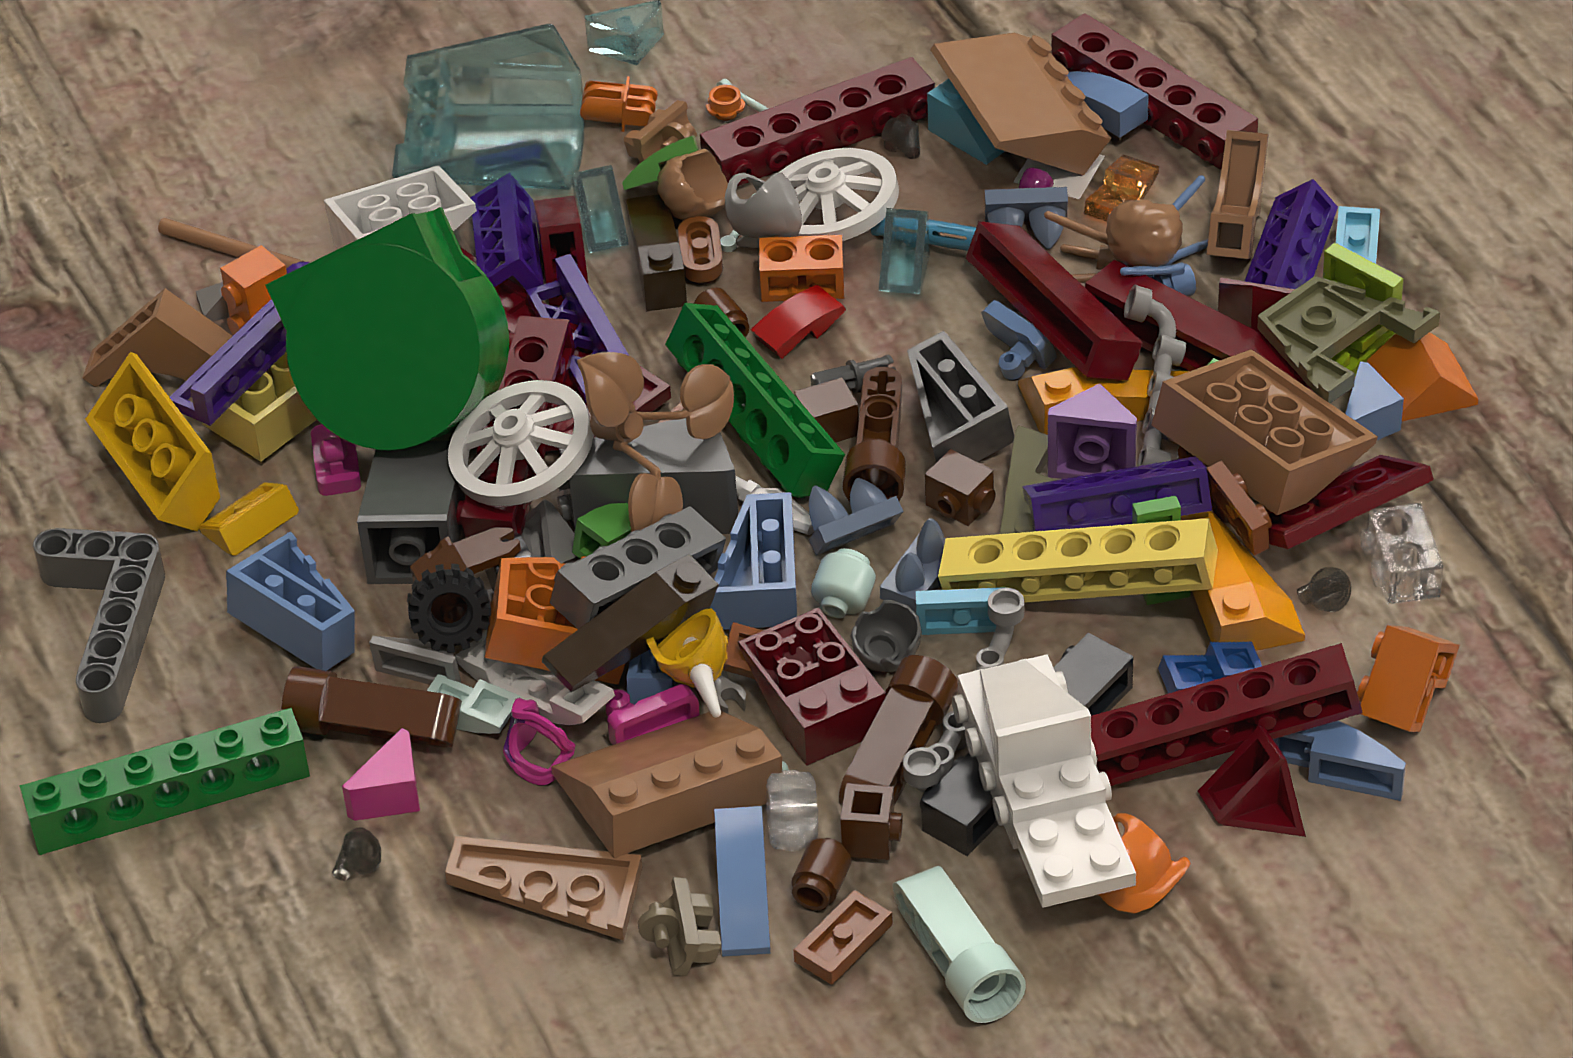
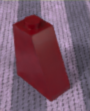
[534,196,589,306]

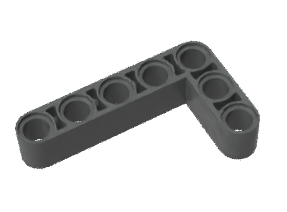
[33,528,165,723]

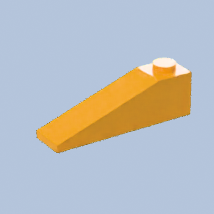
[1181,510,1305,651]

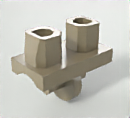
[638,877,721,976]

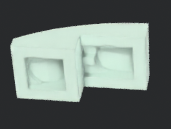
[427,674,520,734]

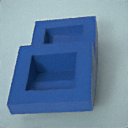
[1158,642,1262,693]

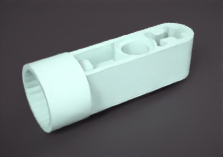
[893,866,1026,1023]

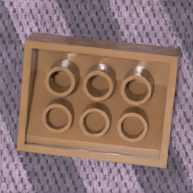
[930,32,1111,176]
[1151,349,1378,515]
[551,711,782,858]

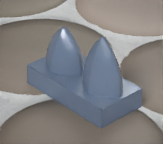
[985,187,1068,249]
[809,478,904,555]
[880,518,946,612]

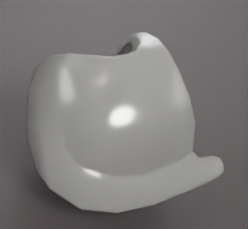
[725,173,802,248]

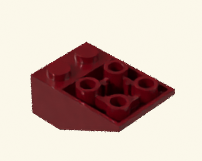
[738,607,886,766]

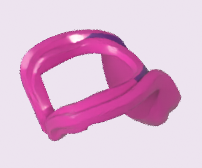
[503,698,576,785]

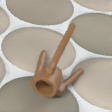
[1044,211,1121,283]

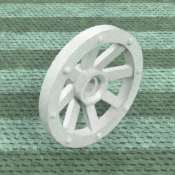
[779,148,899,241]
[448,380,594,506]

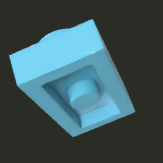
[1336,206,1380,264]
[916,587,1006,635]

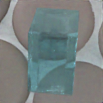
[584,0,664,66]
[572,165,629,253]
[879,208,930,295]

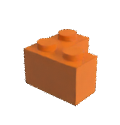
[220,245,287,335]
[1357,625,1460,732]

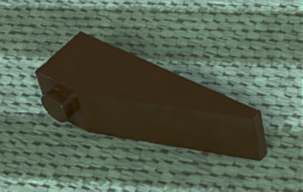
[625,195,687,312]
[542,554,719,692]

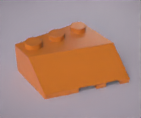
[485,556,625,684]

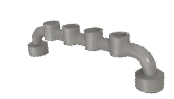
[1106,285,1186,472]
[903,588,1025,792]

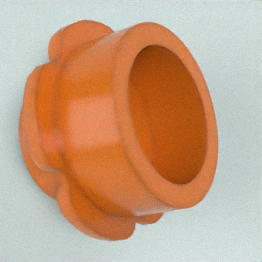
[706,85,745,121]

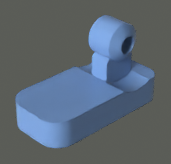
[981,300,1057,380]

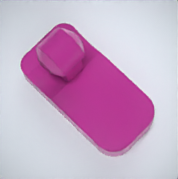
[311,424,361,496]
[605,684,700,745]

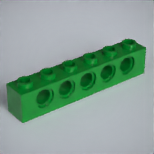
[665,303,846,498]
[19,708,310,855]

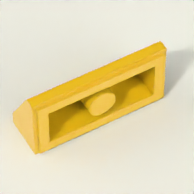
[199,482,299,556]

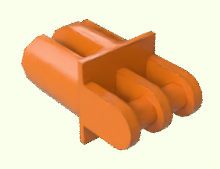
[580,76,658,132]

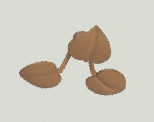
[577,352,734,532]

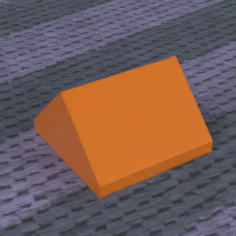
[1367,332,1478,422]

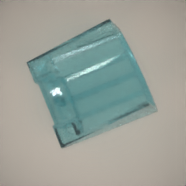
[392,23,585,190]

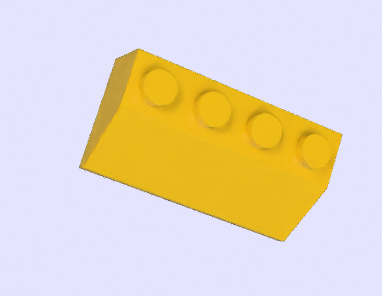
[85,352,220,531]

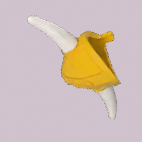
[646,608,728,718]

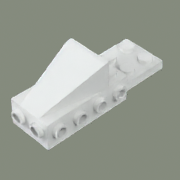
[952,654,1136,908]

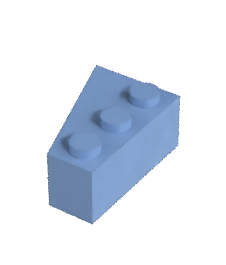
[710,492,797,630]
[226,531,355,671]

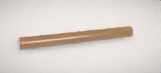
[158,218,305,268]

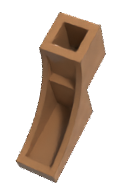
[1207,130,1269,259]

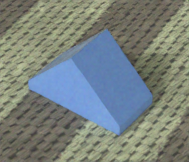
[1345,361,1404,440]

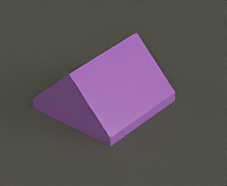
[1048,383,1137,479]

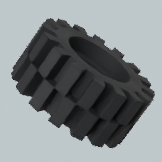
[407,564,491,653]

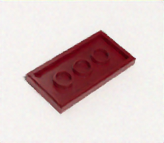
[1266,455,1434,549]

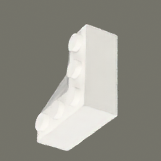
[324,165,477,249]

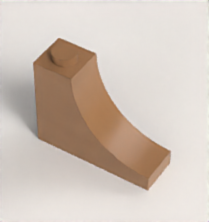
[82,288,232,387]

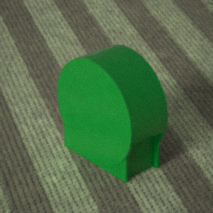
[265,207,509,450]

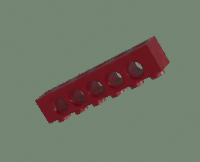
[1051,13,1258,170]
[700,57,935,187]
[456,316,575,538]
[1091,643,1363,786]

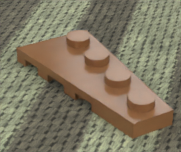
[445,836,642,941]

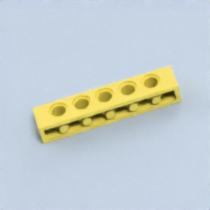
[938,518,1218,602]

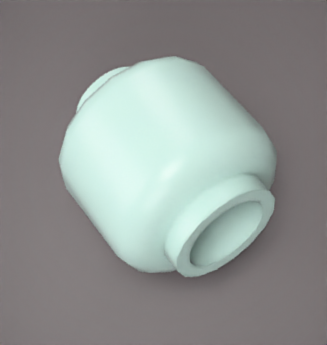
[811,548,876,618]

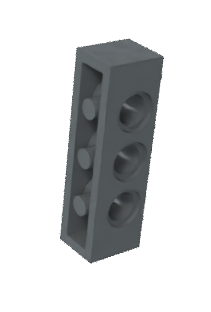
[550,506,726,629]

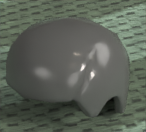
[850,600,922,672]

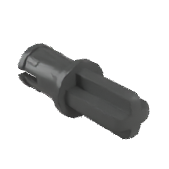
[810,355,896,393]

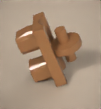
[624,100,697,165]

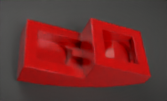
[750,285,846,359]

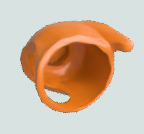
[1098,813,1191,913]

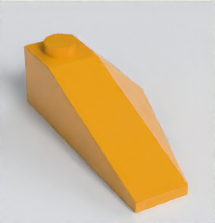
[1018,367,1190,435]

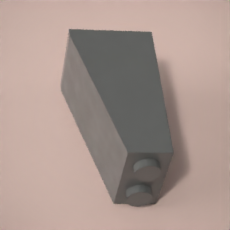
[557,418,738,534]
[357,441,466,584]

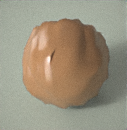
[657,149,728,220]
[1106,199,1183,267]

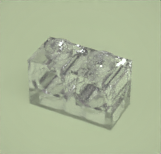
[1360,503,1444,604]

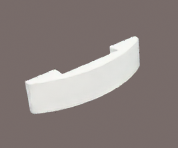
[455,631,615,725]

